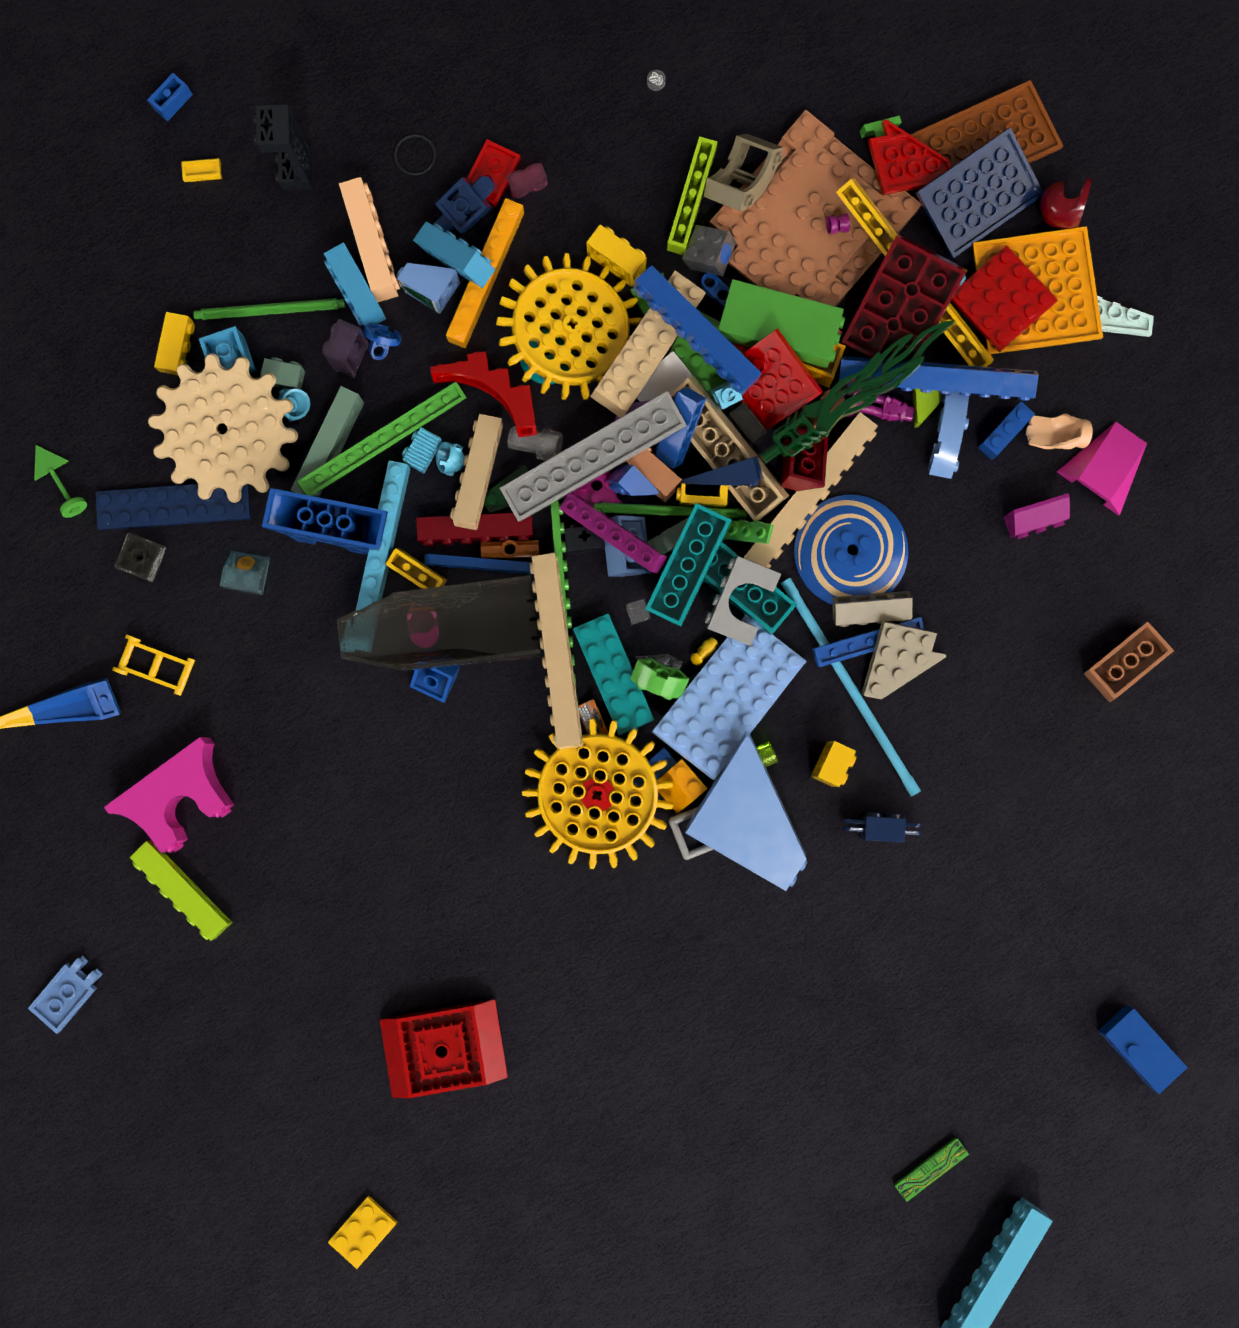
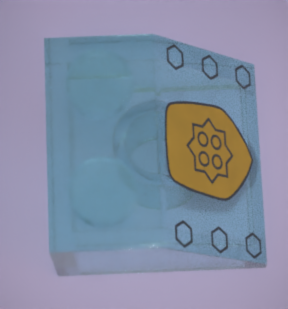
[220,551,270,595]

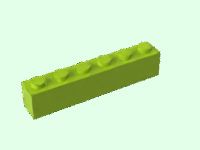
[667,136,717,255]
[130,840,232,941]

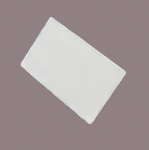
[637,352,693,402]

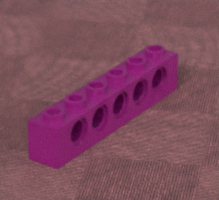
[559,493,668,573]

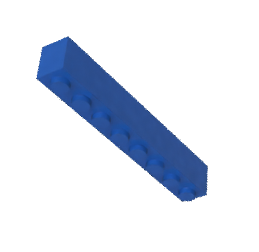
[633,265,762,395]

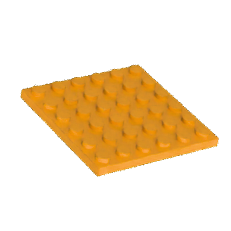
[972,226,1103,354]

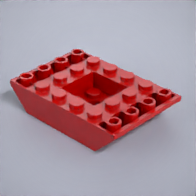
[380,999,508,1098]

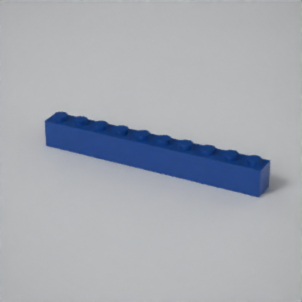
[839,356,1039,401]

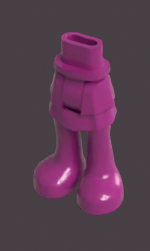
[846,392,915,422]

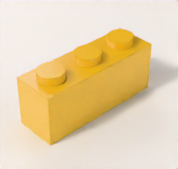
[154,312,195,375]
[385,548,447,596]

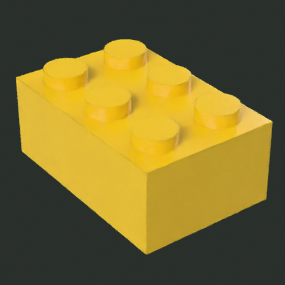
[586,225,646,288]
[810,741,857,787]

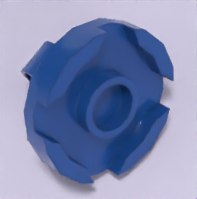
[363,323,402,360]

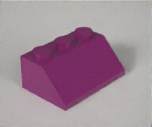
[1004,493,1070,539]

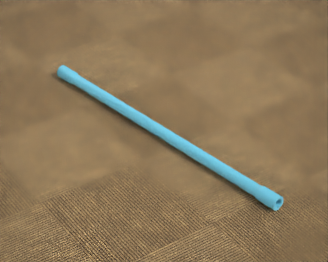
[781,578,921,796]

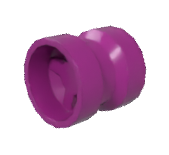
[826,213,850,235]

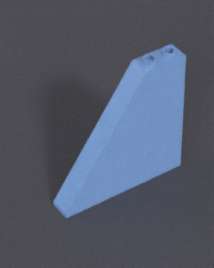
[686,731,807,891]

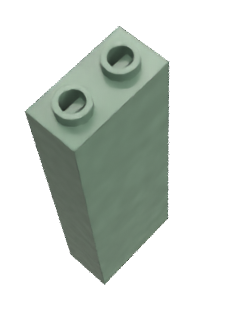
[291,386,364,498]

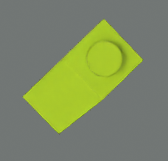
[912,389,942,428]

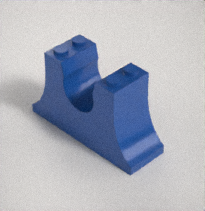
[262,488,388,555]

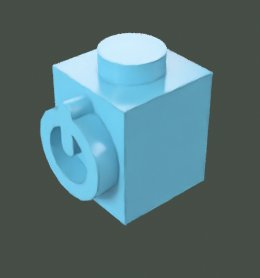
[710,382,743,409]

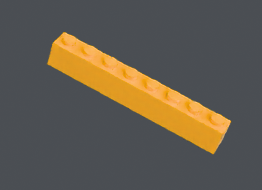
[446,198,524,349]

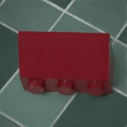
[780,429,828,491]

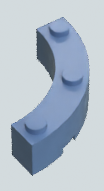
[928,392,969,479]

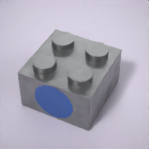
[682,225,736,276]

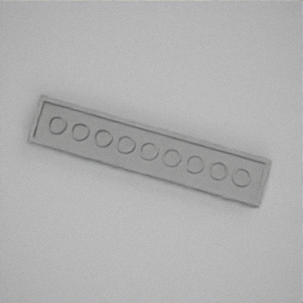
[500,391,687,522]

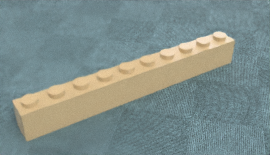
[744,412,878,568]
[530,553,584,750]

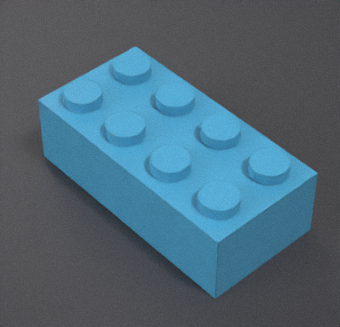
[413,222,496,289]
[324,242,386,326]

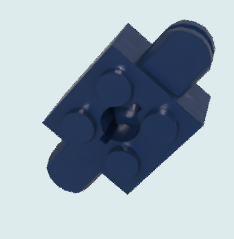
[435,176,495,233]
[843,812,922,843]

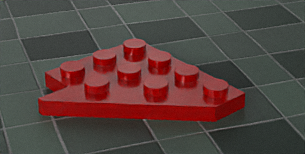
[868,120,952,196]

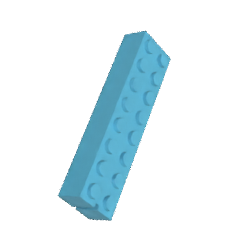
[941,1198,1053,1328]

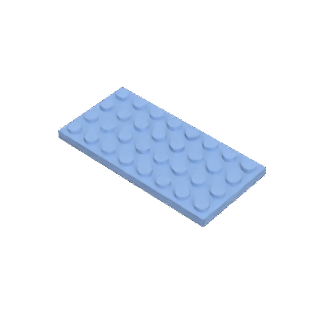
[652,615,806,780]

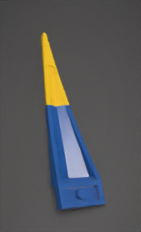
[0,678,121,729]

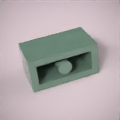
[260,357,305,390]

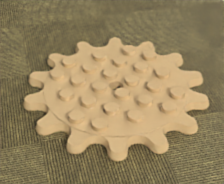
[148,353,298,503]

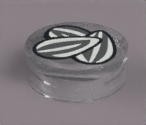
[647,70,666,91]

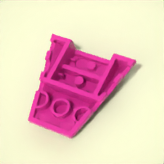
[1057,422,1147,516]

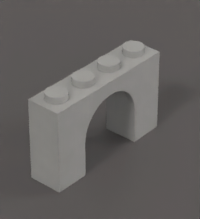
[705,555,781,646]

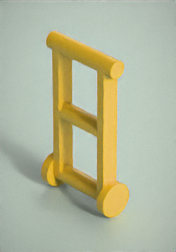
[112,634,195,696]

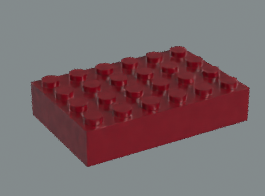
[842,234,967,361]

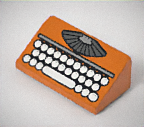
[578,699,608,734]

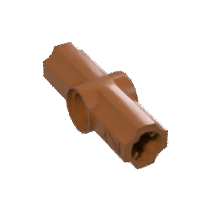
[481,540,539,560]

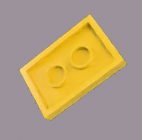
[328,1195,397,1269]

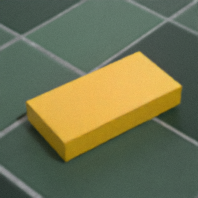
[181,158,222,182]

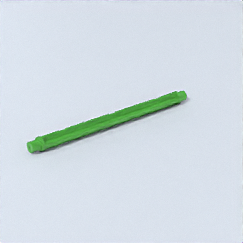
[194,298,346,320]
[594,502,747,519]

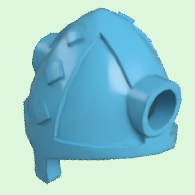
[278,388,311,421]
[436,442,465,476]

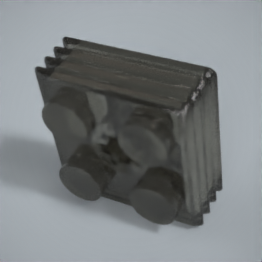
[114,533,166,582]

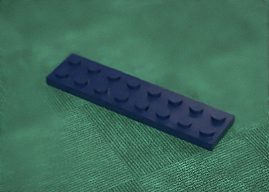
[96,484,251,531]

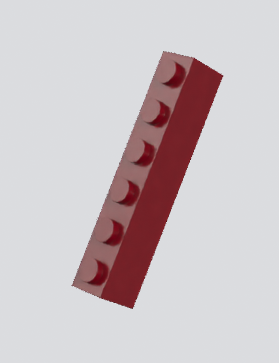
[416,513,533,546]

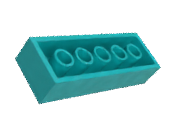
[645,503,732,626]
[703,543,797,635]
[573,614,654,735]

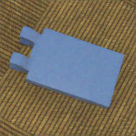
[28,956,103,1034]

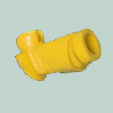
[690,637,718,666]

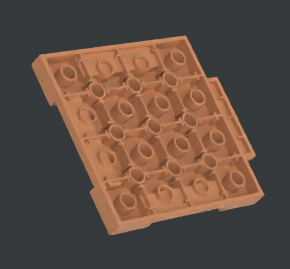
[709,110,922,307]

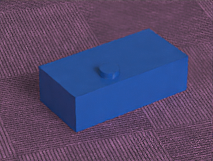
[1098,1005,1188,1094]

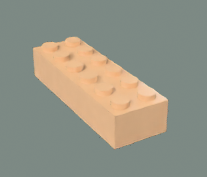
[339,177,400,302]

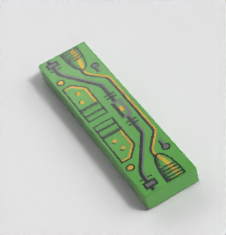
[894,1137,969,1202]

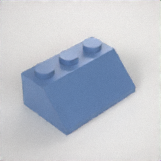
[604,516,651,577]

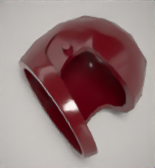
[1040,177,1092,229]

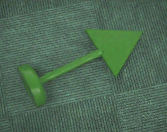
[34,445,87,518]

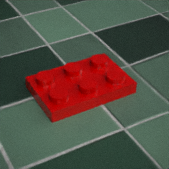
[467,139,521,207]

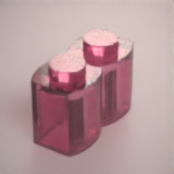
[506,163,547,198]

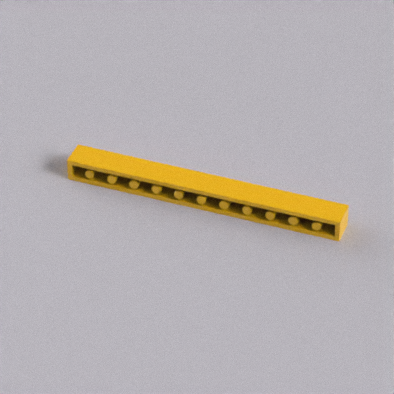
[836,178,994,367]

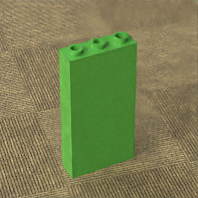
[718,279,845,368]

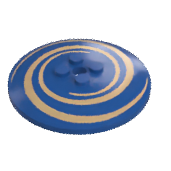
[794,495,908,605]

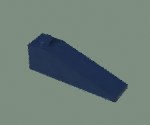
[681,456,764,487]

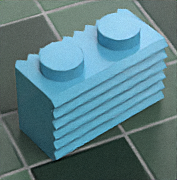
[402,427,442,474]

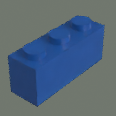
[978,402,1035,460]

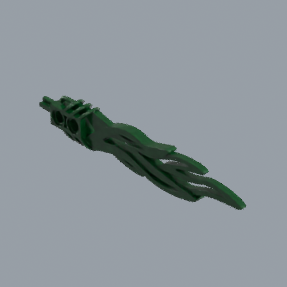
[759,320,954,463]

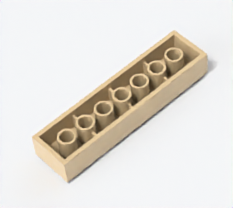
[590,271,706,418]
[670,377,789,521]

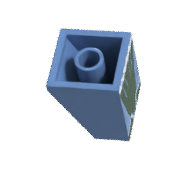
[397,263,460,314]

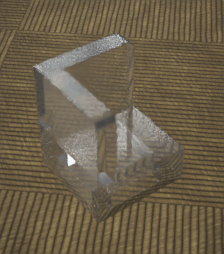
[626,599,650,625]

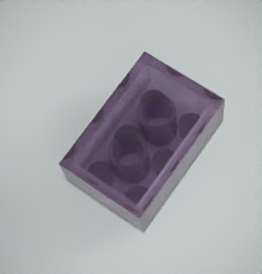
[322,319,369,378]

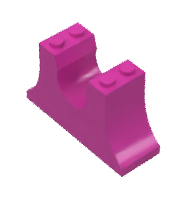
[104,737,234,853]

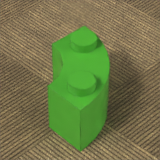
[630,658,689,700]

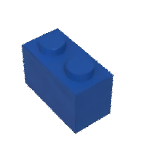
[147,73,193,122]

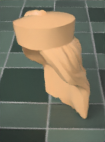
[1025,414,1093,449]

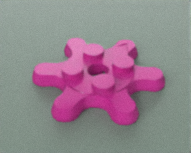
[564,470,623,514]

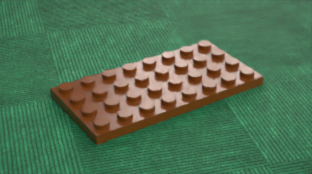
[910,80,1063,190]

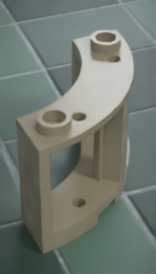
[703,134,784,211]

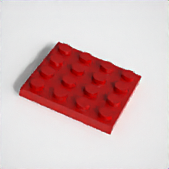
[951,245,1058,353]
[724,328,823,431]

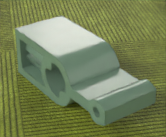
[646,518,688,554]

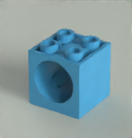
[199,326,257,374]

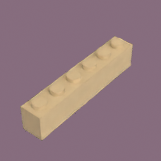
[451,414,503,530]

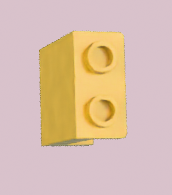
[676,483,728,508]

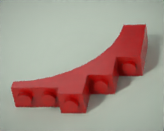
[430,351,537,438]

